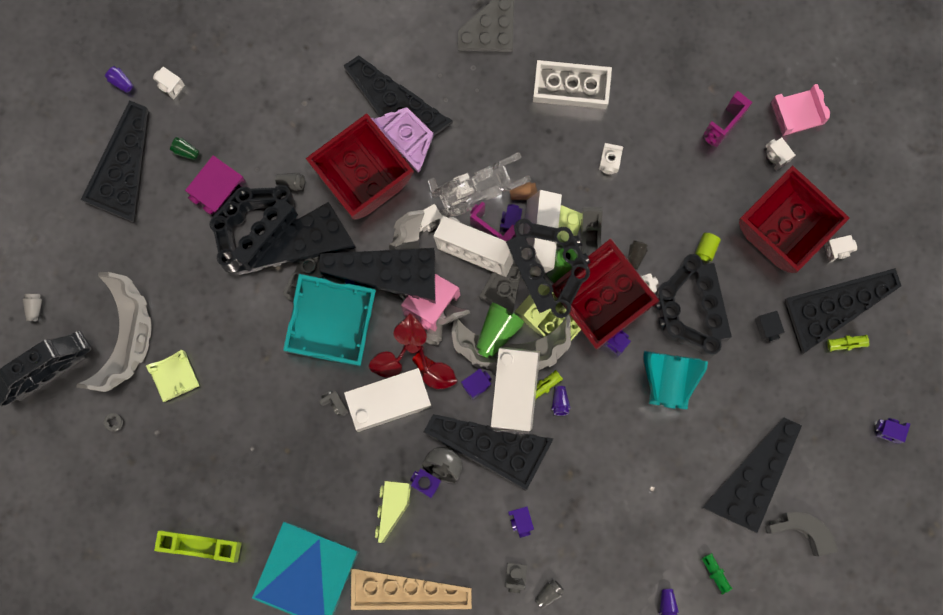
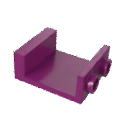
[703,91,753,147]
[185,155,246,216]
[470,201,516,241]

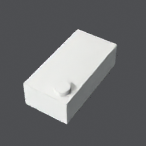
[533,60,612,109]
[519,190,562,276]
[434,216,514,277]
[491,347,540,431]
[344,368,432,432]

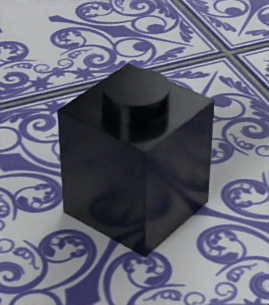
[755,311,785,342]

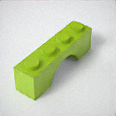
[154,531,242,563]

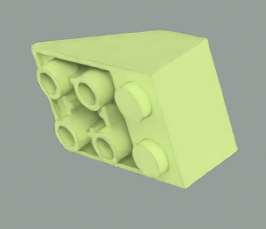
[515,284,581,341]
[375,481,411,543]

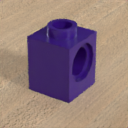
[461,369,492,400]
[410,469,442,499]

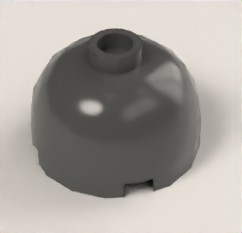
[422,446,462,484]

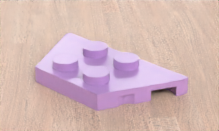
[371,108,433,172]

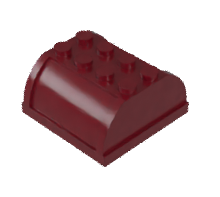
[306,113,414,219]
[739,165,850,273]
[552,238,660,349]

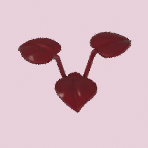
[369,313,458,389]

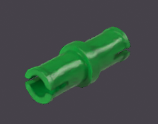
[701,553,733,595]

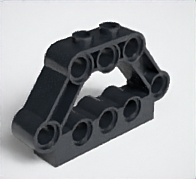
[209,185,298,273]
[506,219,591,318]
[655,254,732,357]
[0,331,91,406]

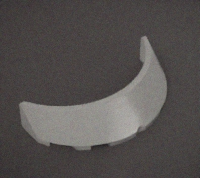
[389,210,470,325]
[76,272,151,392]
[452,315,571,375]

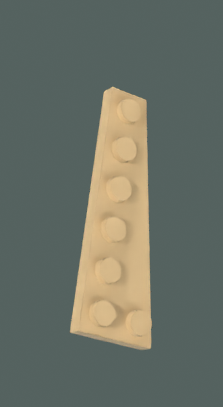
[351,569,472,610]

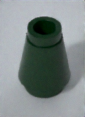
[170,137,199,161]

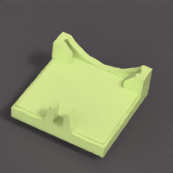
[146,350,199,402]

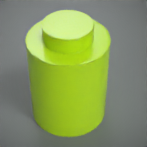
[695,232,721,263]

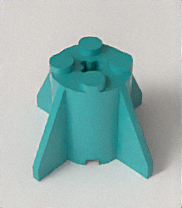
[643,351,708,409]

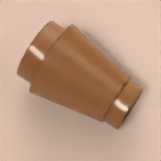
[510,182,537,201]

